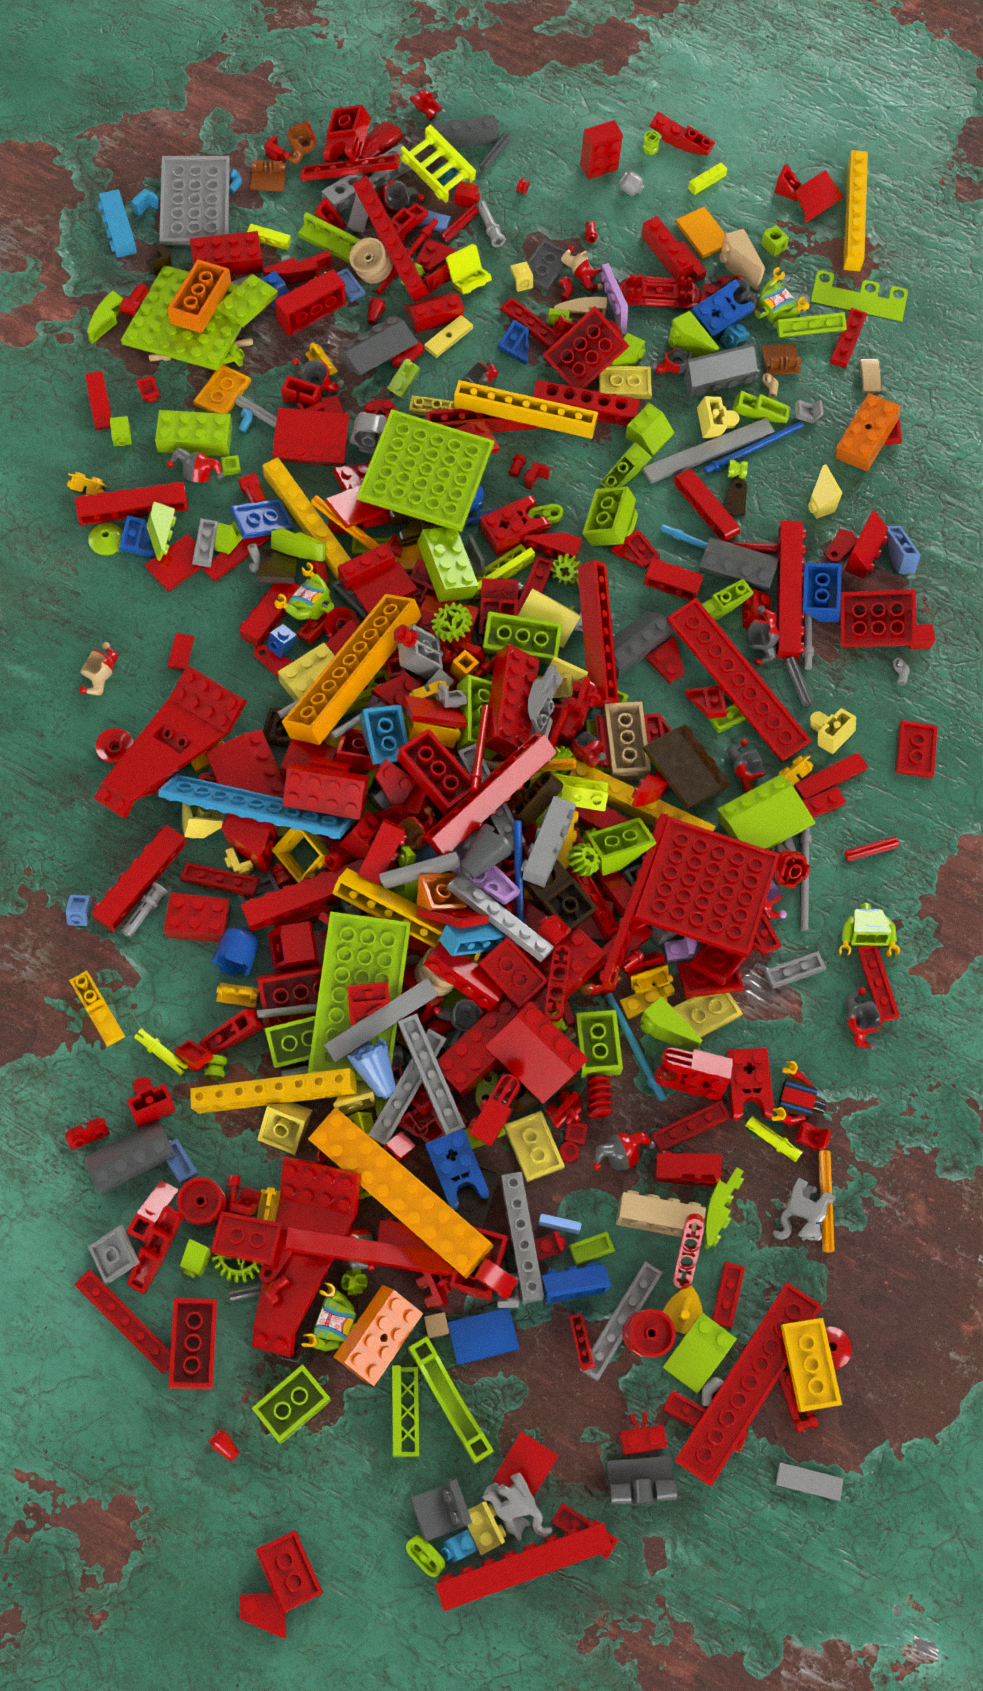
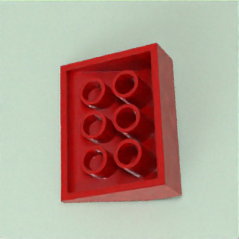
[542,306,629,389]
[272,408,350,467]
[841,590,916,648]
[205,729,285,798]
[257,964,323,1028]
[484,1001,589,1104]

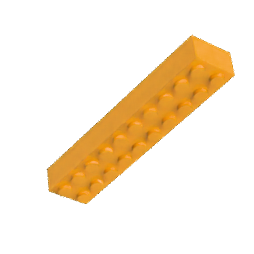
[282,594,422,745]
[308,1107,494,1279]

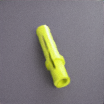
[134,1028,188,1076]
[745,1115,803,1163]

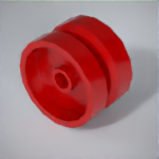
[177,1177,228,1228]
[622,1309,676,1358]

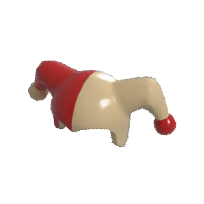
[561,246,603,290]
[79,642,118,696]

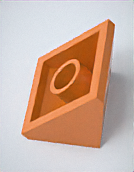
[417,873,467,911]

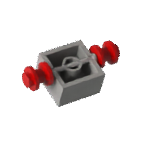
[394,624,458,679]

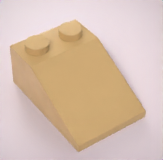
[720,229,765,291]

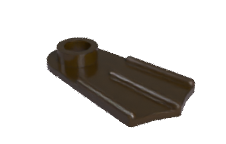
[724,478,747,517]

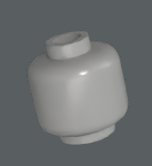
[619,171,644,197]

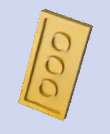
[781,1318,842,1412]

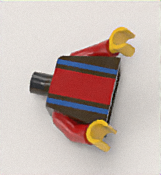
[772,1061,826,1126]

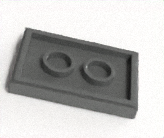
[527,239,573,292]

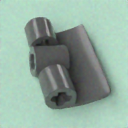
[607,1456,677,1505]

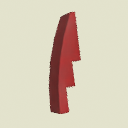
[592,869,648,931]
[126,1205,184,1295]

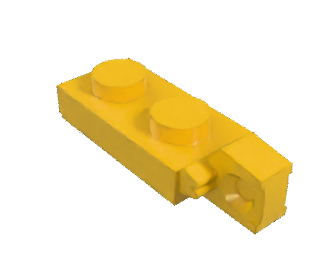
[619,984,675,1020]

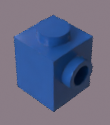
[267,624,297,658]

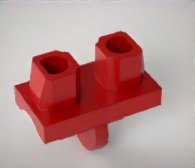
[410,89,442,121]
[568,677,601,717]
[545,1090,582,1129]
[416,1272,452,1308]

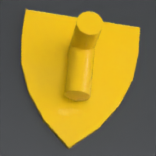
[663,1285,703,1334]

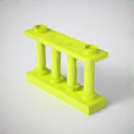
[400,124,476,203]
[529,771,609,811]

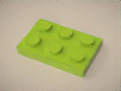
[217,274,279,327]

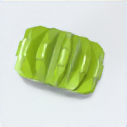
[551,554,581,586]
[567,843,601,877]

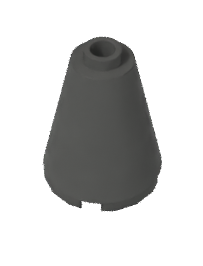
[459,824,513,879]

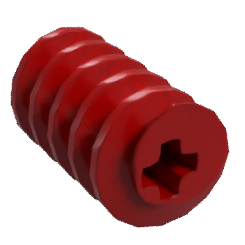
[586,1074,614,1119]

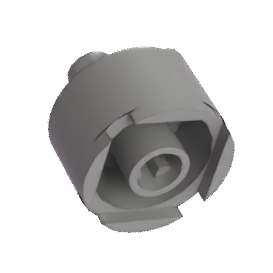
[351,412,386,454]

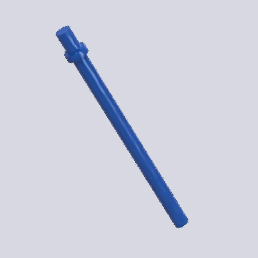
[703,421,804,474]

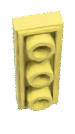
[424,315,473,358]
[409,396,459,416]

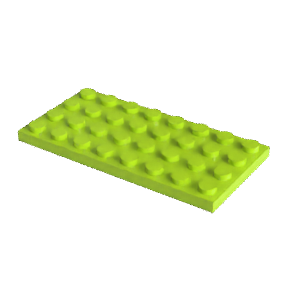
[308,912,411,1081]

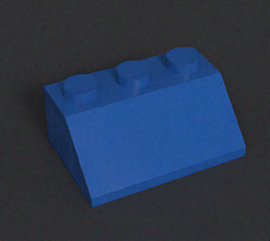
[803,563,842,622]
[541,1262,611,1304]

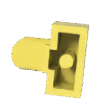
[697,396,739,439]
[810,708,856,754]

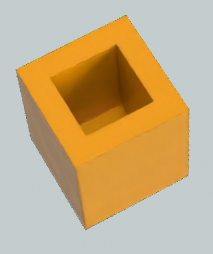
[450,650,479,681]

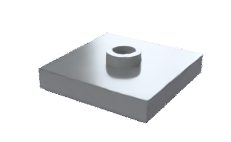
[88,1225,140,1284]

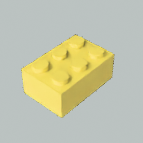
[278,643,335,701]

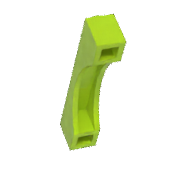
[409,1336,494,1465]

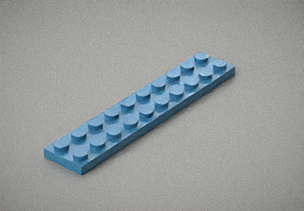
[159,774,355,839]

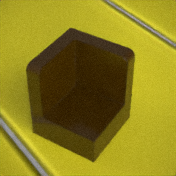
[146,244,172,275]

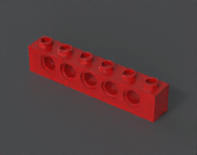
[533,380,640,426]

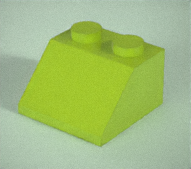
[625,403,675,457]

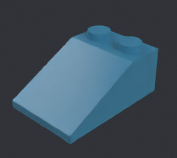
[359,705,408,765]

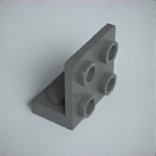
[410,1479,472,1542]

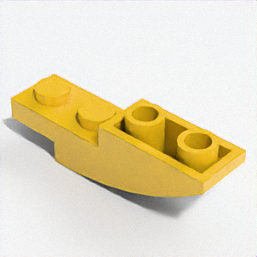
[69,971,125,1047]

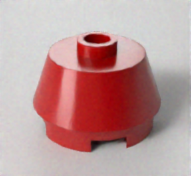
[774,850,810,888]

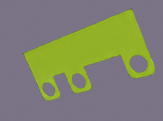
[811,270,908,322]

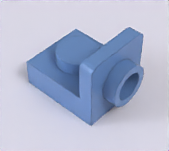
[66,895,91,926]

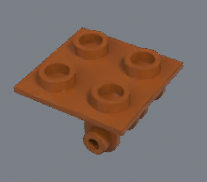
[250,159,286,192]
[761,344,801,375]

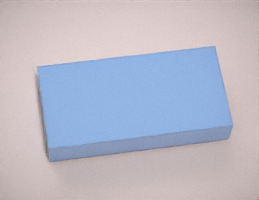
[538,1214,582,1235]

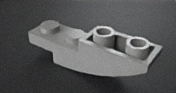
[528,666,562,733]

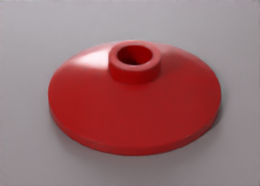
[324,607,359,639]
[95,728,134,764]
[825,1326,852,1370]

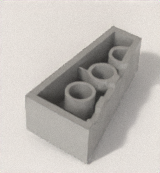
[521,796,576,888]

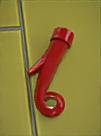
[325,850,356,870]

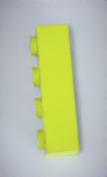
[688,162,727,195]
[247,224,291,250]

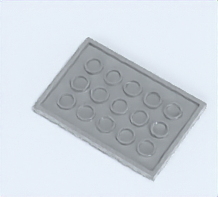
[159,156,230,245]

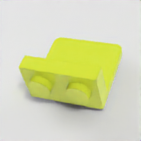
[446,244,492,295]

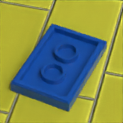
[230,499,294,539]
[447,1308,519,1366]

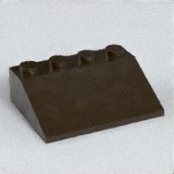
[642,725,731,809]

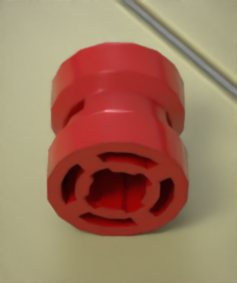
[270,862,296,889]

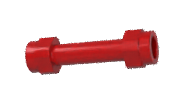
[227,1175,241,1214]

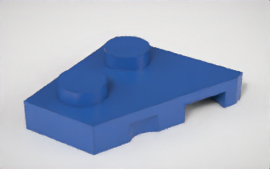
[497,320,529,365]
[119,515,155,558]

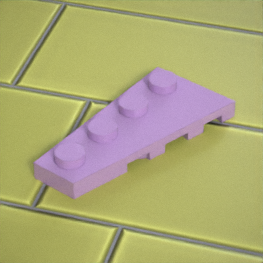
[599,263,628,334]
[450,842,520,905]

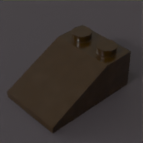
[263,707,292,748]

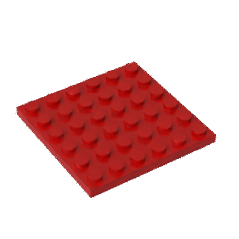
[635,817,780,958]

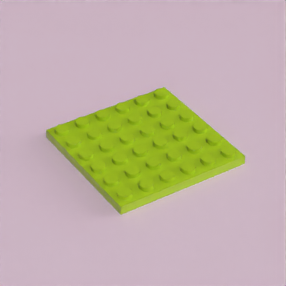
[121,265,242,371]
[357,409,494,532]

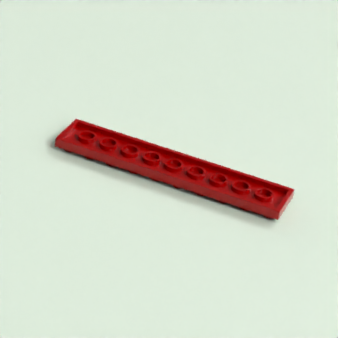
[666,598,812,763]
[674,1282,822,1487]

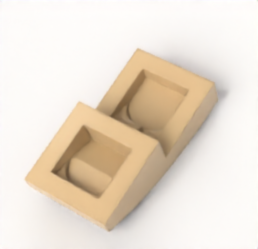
[860,359,881,393]

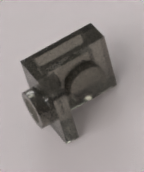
[278,1339,315,1368]

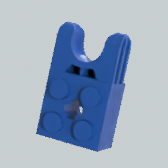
[690,280,755,339]
[425,1129,489,1211]

